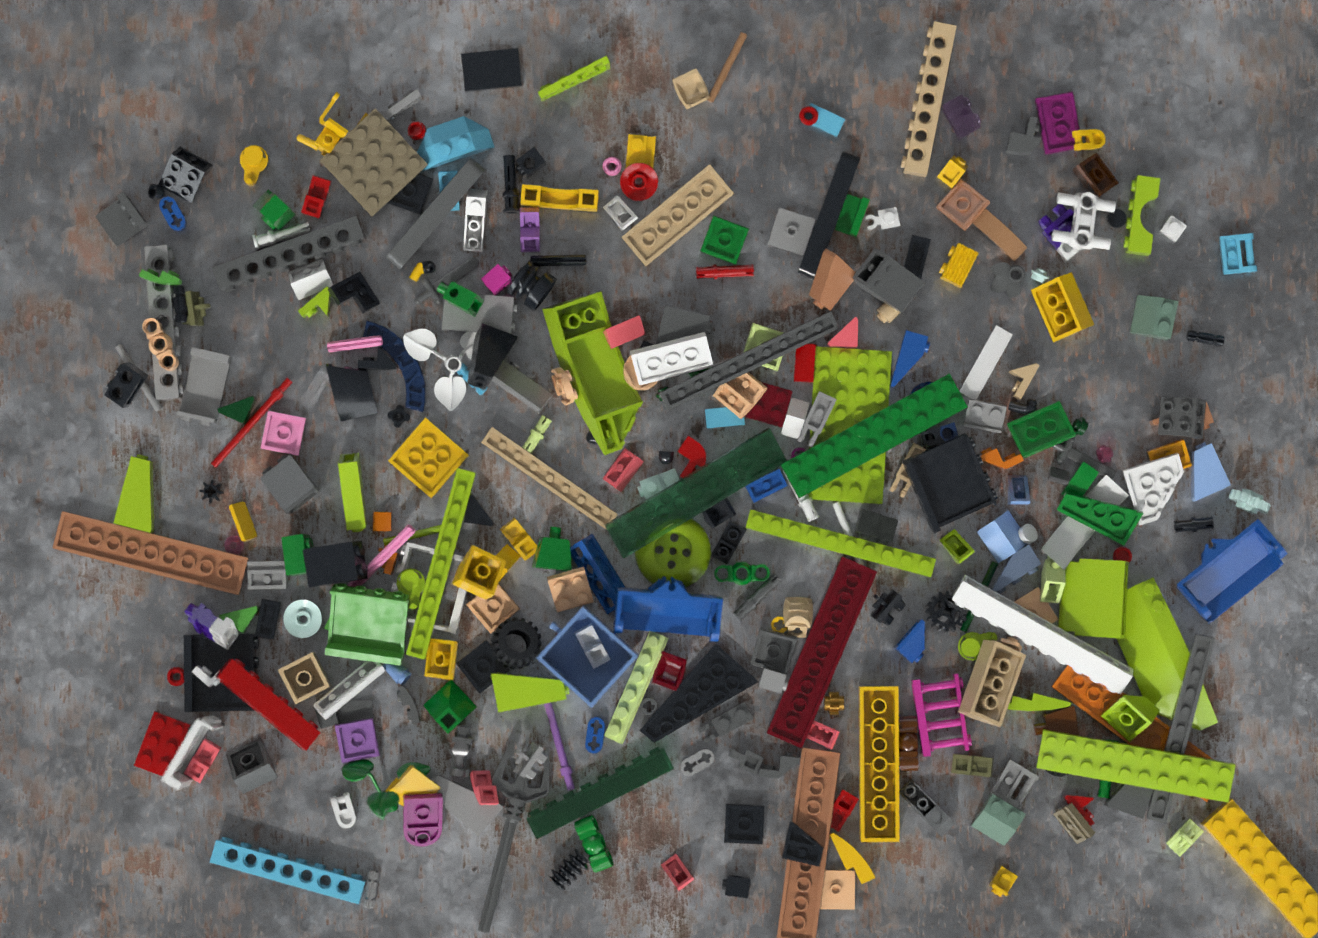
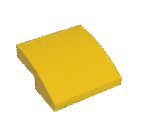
[385,765,441,806]

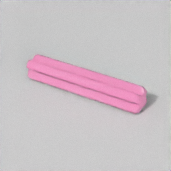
[327,335,383,352]

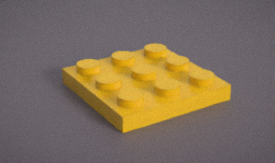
[388,417,469,499]

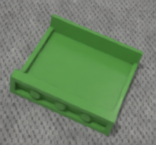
[325,583,410,666]

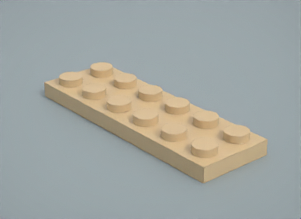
[621,164,734,267]

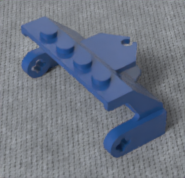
[1177,519,1287,624]
[613,576,723,642]

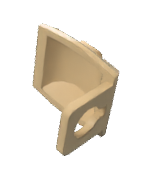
[672,68,710,109]
[783,597,813,638]

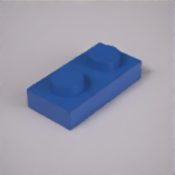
[745,469,788,503]

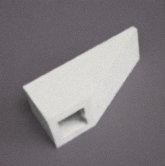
[463,189,488,252]

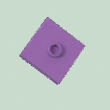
[335,718,380,763]

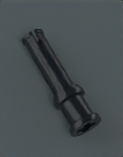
[502,155,520,214]

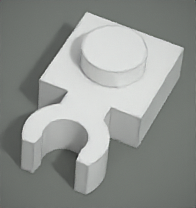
[865,207,900,230]

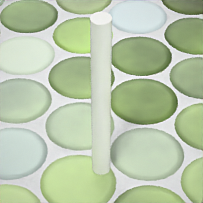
[832,501,865,566]

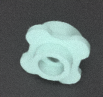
[1031,268,1049,283]

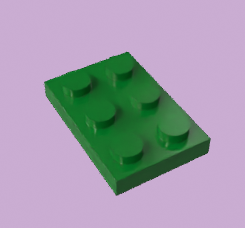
[1007,401,1076,459]

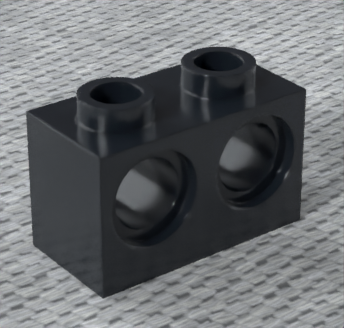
[104,362,148,408]

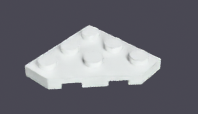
[1122,453,1184,525]

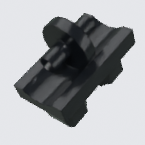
[870,589,906,626]

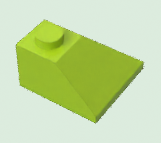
[1101,695,1160,742]

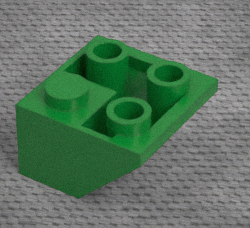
[423,680,477,734]

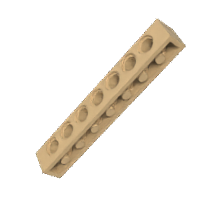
[901,21,957,177]

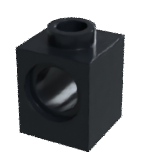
[516,147,546,178]
[722,875,751,898]

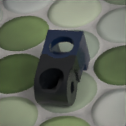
[920,422,958,448]

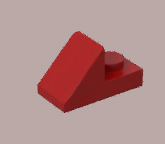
[1062,794,1094,826]

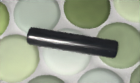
[530,255,587,266]

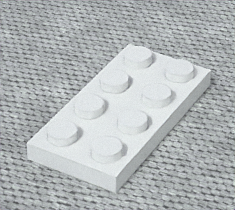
[630,332,714,385]

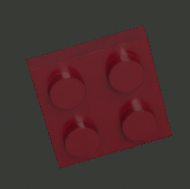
[745,382,793,428]

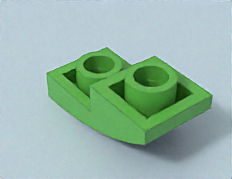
[139,268,183,285]

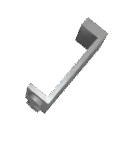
[441,294,518,334]
[176,347,232,426]

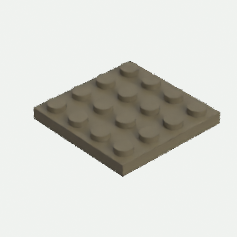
[319,108,428,217]

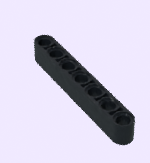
[797,151,860,280]

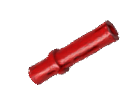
[696,264,754,280]

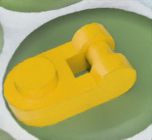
[1072,129,1106,151]

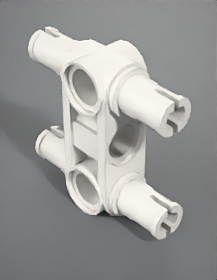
[1051,192,1116,250]

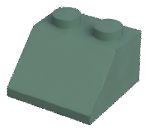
[1130,295,1178,340]
[971,793,1026,846]

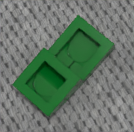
[1061,462,1099,496]

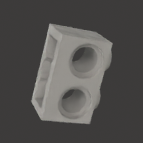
[758,668,789,694]

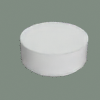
[1018,524,1038,544]

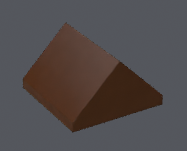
[1073,152,1119,197]

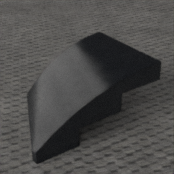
[326,363,378,422]

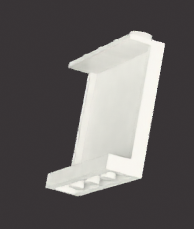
[161,715,224,790]

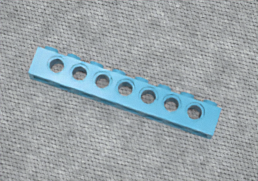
[210,837,367,904]

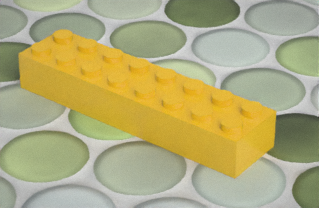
[858,686,900,842]
[1200,798,1318,938]

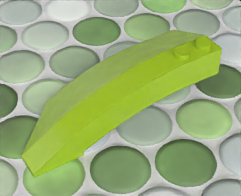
[542,291,644,455]
[1116,577,1218,731]

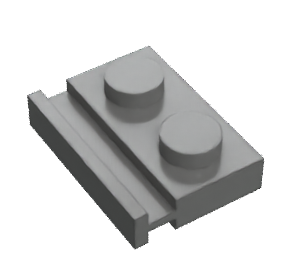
[963,398,1007,433]
[247,561,287,590]

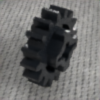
[925,591,968,633]

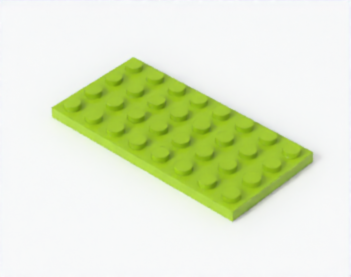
[808,346,892,504]

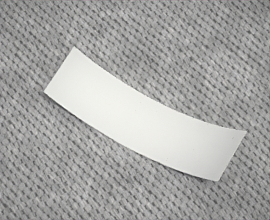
[1041,475,1129,570]

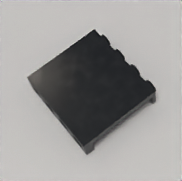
[902,433,998,534]
[184,634,259,712]

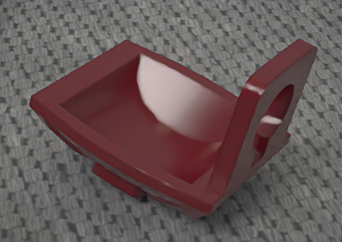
[652,651,687,691]

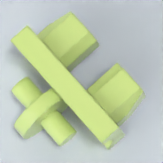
[1166,818,1204,857]

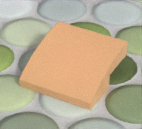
[713,372,767,419]

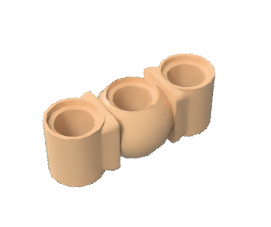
[142,318,179,371]

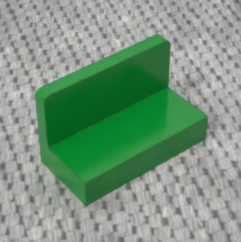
[835,194,870,237]

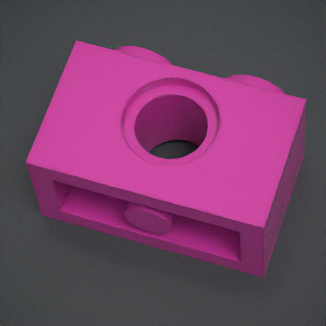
[481,264,512,296]

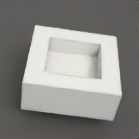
[1159,215,1187,242]

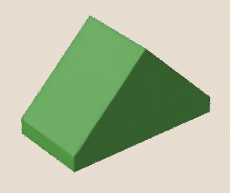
[219,606,260,633]

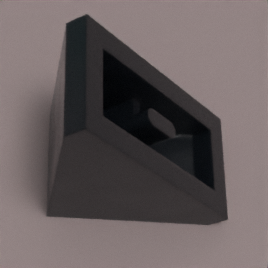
[464,493,495,527]

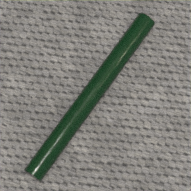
[960,561,999,633]

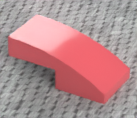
[183,738,221,783]
[470,771,499,805]

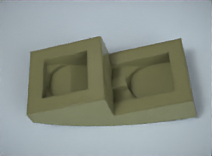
[951,754,994,777]

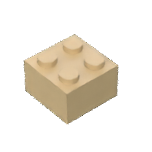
[278,652,332,704]

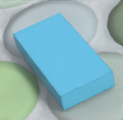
[805,103,845,137]
[705,407,745,429]

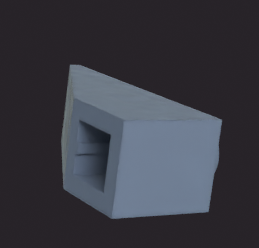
[991,544,1041,594]

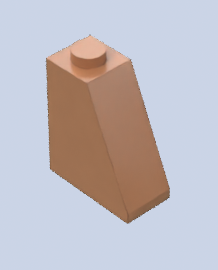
[809,249,856,311]

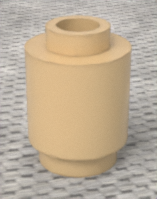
[876,303,900,323]

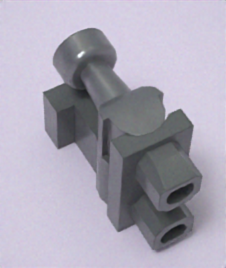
[449,726,473,777]

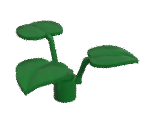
[341,759,431,819]

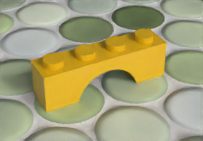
[521,184,599,212]

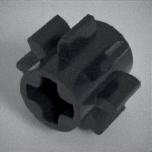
[199,480,224,504]

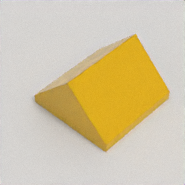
[424,638,458,680]

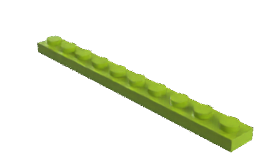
[406,468,476,660]
[746,509,936,577]

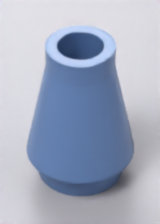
[383,663,412,685]

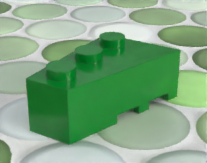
[252,189,296,230]

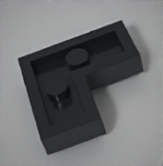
[328,271,380,314]

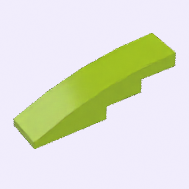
[1007,693,1071,711]

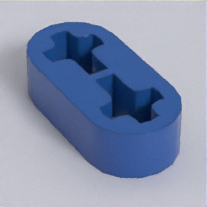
[159,197,187,231]
[585,717,605,753]

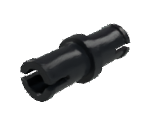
[1173,516,1214,533]

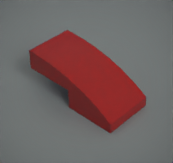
[301,175,332,218]
[831,789,859,832]

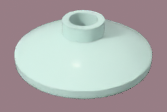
[283,600,322,638]

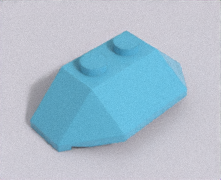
[417,116,495,172]

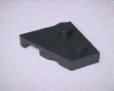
[782,821,824,867]

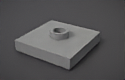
[767,208,816,256]

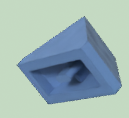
[1008,475,1030,505]

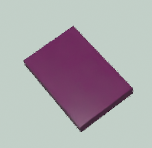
[1035,92,1080,155]

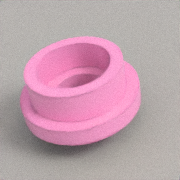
[603,157,622,176]

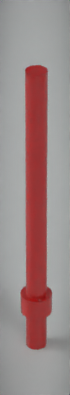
[211,378,293,468]

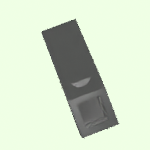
[899,779,955,837]

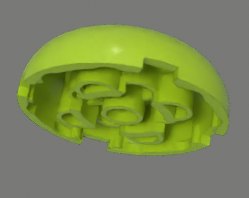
[635,513,711,588]

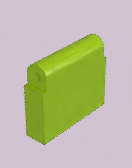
[1058,558,1129,639]

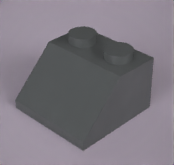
[226,738,278,794]

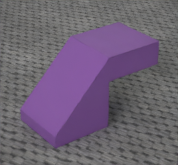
[520,207,540,252]

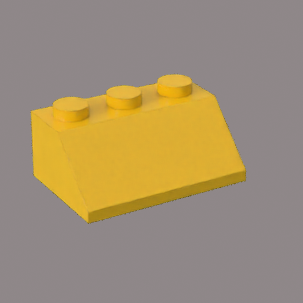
[1031,272,1094,342]

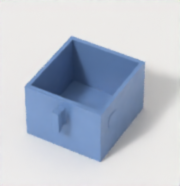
[537,605,638,708]

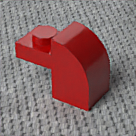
[678,436,706,481]

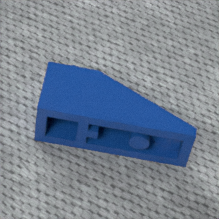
[890,330,930,388]

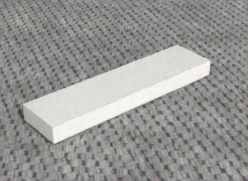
[959,325,1013,399]

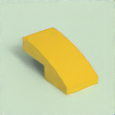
[500,517,537,561]

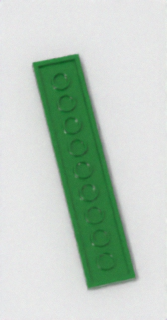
[781,373,968,498]

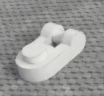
[330,792,357,828]

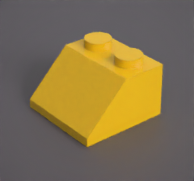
[452,545,506,600]

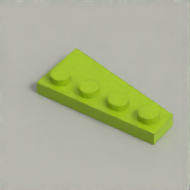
[538,55,610,101]

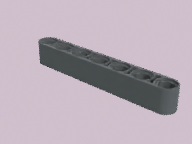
[386,157,486,269]

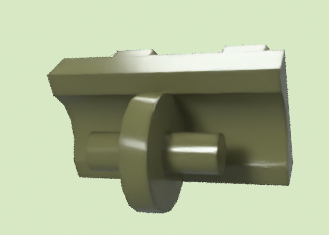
[182,291,211,326]

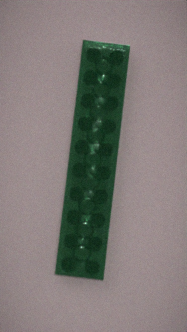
[604,428,787,559]

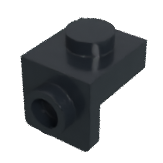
[703,498,736,528]

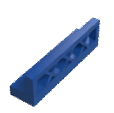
[570,534,626,614]

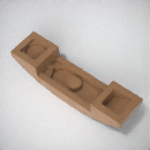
[973,209,1027,262]

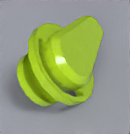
[396,568,425,609]
[958,631,998,661]

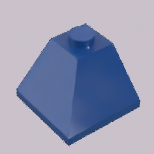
[894,619,925,663]

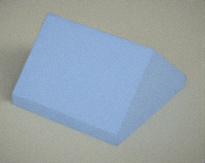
[977,510,1026,563]

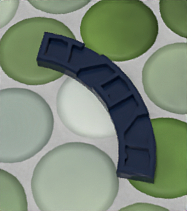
[363,321,426,413]

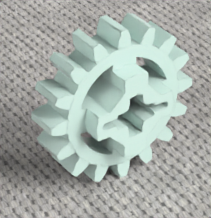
[1228,489,1271,514]

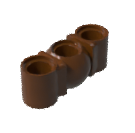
[899,715,919,771]

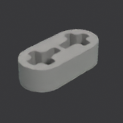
[680,749,714,776]

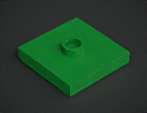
[700,215,749,265]

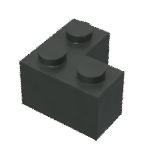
[854,509,898,545]

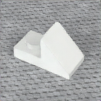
[603,195,638,231]

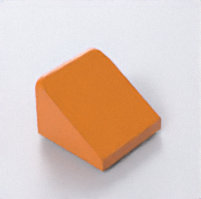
[373,512,393,532]

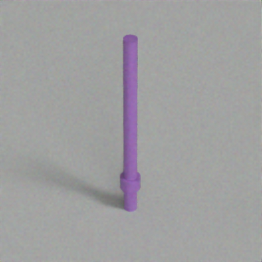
[544,702,575,790]

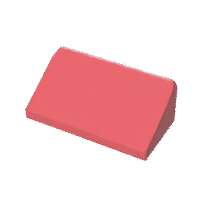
[603,315,645,349]
[602,448,643,492]

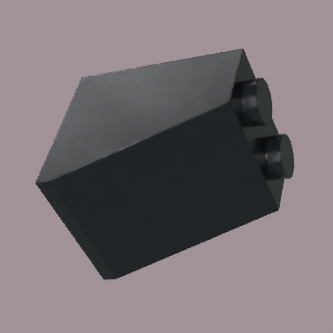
[303,540,368,588]

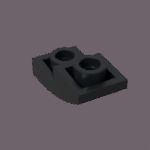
[711,520,747,564]

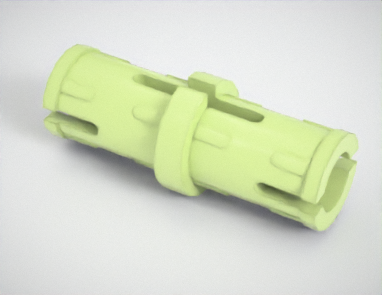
[522,415,552,454]

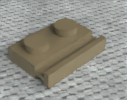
[1053,803,1095,844]

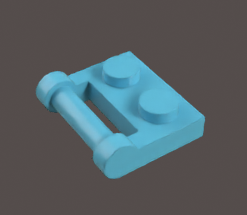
[1219,233,1257,275]

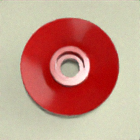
[620,163,658,201]

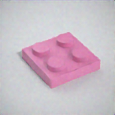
[261,411,306,456]

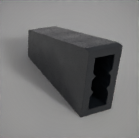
[467,323,518,390]

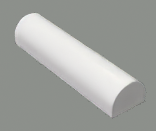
[313,661,385,720]

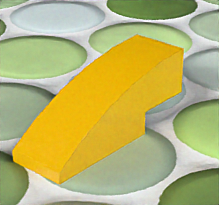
[830,832,876,884]

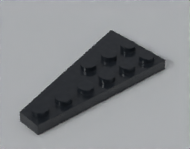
[639,644,759,743]

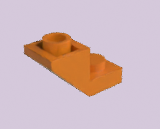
[980,447,1024,470]

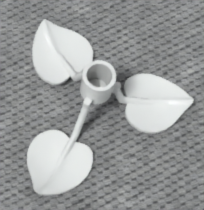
[403,329,477,411]

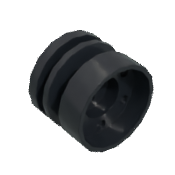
[507,260,557,311]

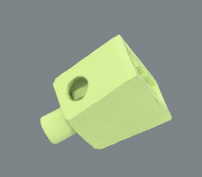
[1040,556,1065,604]

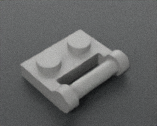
[990,759,1039,810]

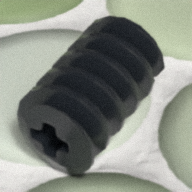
[548,848,590,891]

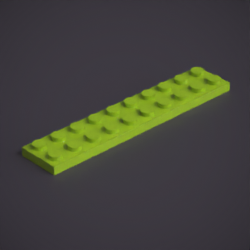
[1036,729,1236,803]

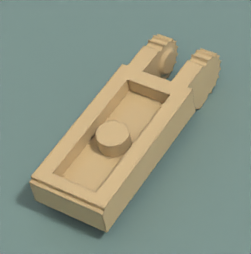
[889,443,927,498]

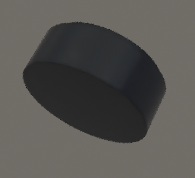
[1107,209,1127,229]

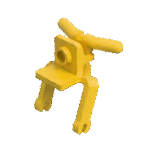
[297,92,368,156]

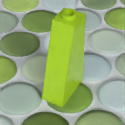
[338,453,367,532]
[113,454,154,533]
[491,672,570,712]

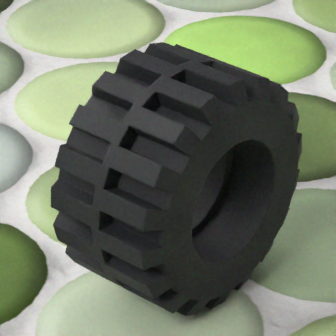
[490,617,542,669]

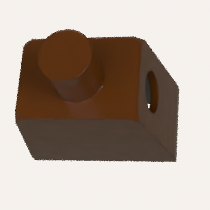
[1033,706,1079,736]

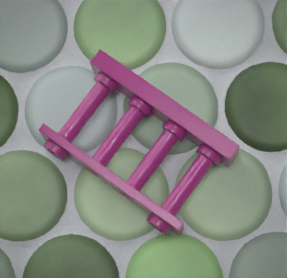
[911,673,972,757]

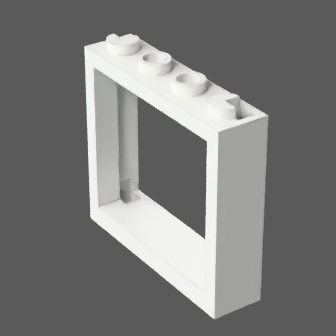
[391,542,467,634]

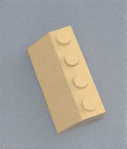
[958,640,1026,727]

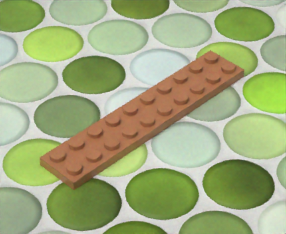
[53,511,249,595]
[777,747,841,938]

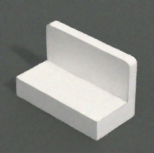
[287,258,333,300]

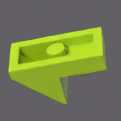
[298,287,331,318]

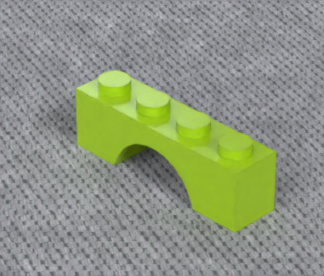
[1123,175,1160,256]

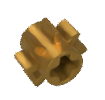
[824,692,844,715]

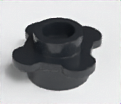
[387,405,410,428]

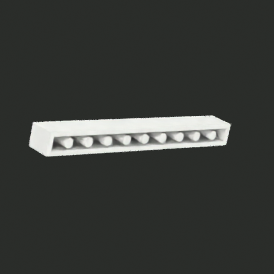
[952,575,1134,695]

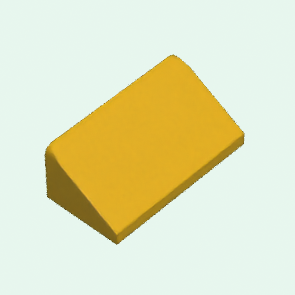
[229,502,257,542]

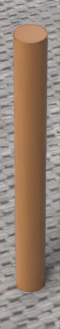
[707,32,747,103]

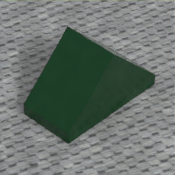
[217,396,257,425]

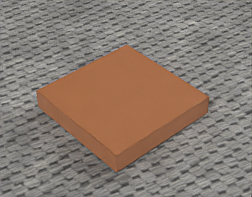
[936,179,990,231]

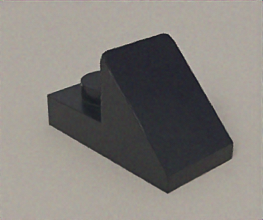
[358,346,398,371]

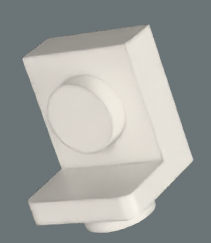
[192,666,220,687]

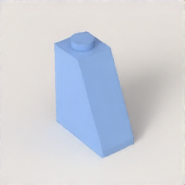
[1191,442,1231,502]

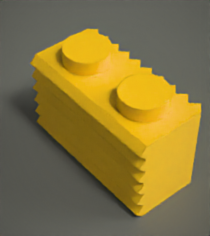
[939,243,978,288]

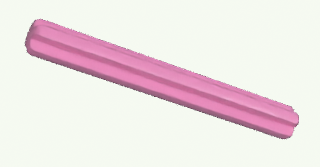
[347,524,415,587]

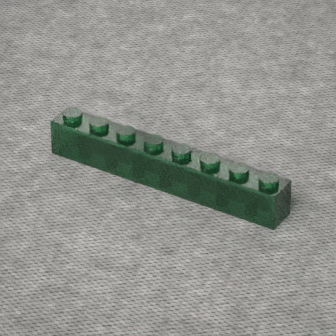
[526,746,674,840]

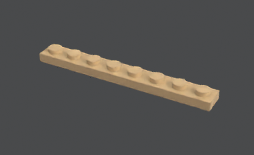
[481,427,618,530]

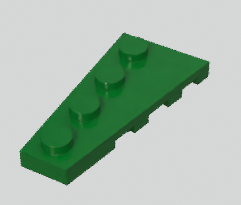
[1057,492,1143,546]

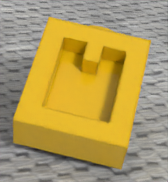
[937,155,968,188]
[989,866,1018,897]

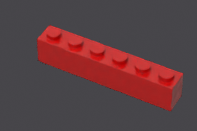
[215,658,321,751]

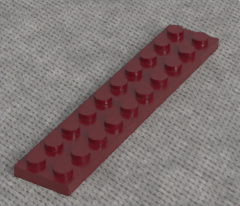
[766,556,878,748]

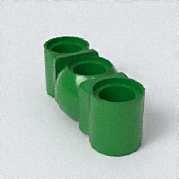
[714,561,770,586]
[574,815,614,873]

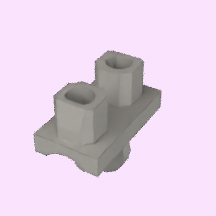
[513,742,548,779]

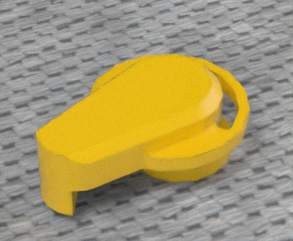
[240,145,268,186]

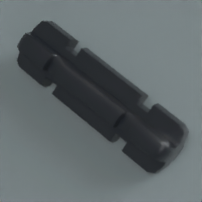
[173,285,187,323]
[1186,330,1225,346]

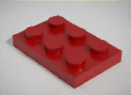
[134,711,191,776]

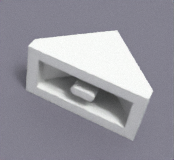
[781,397,809,439]

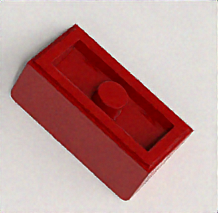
[794,344,816,383]

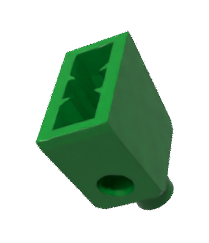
[437,281,484,317]
[532,526,571,571]

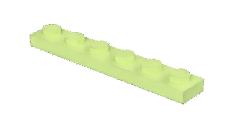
[604,631,669,744]

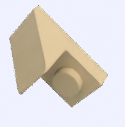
[1009,363,1040,400]

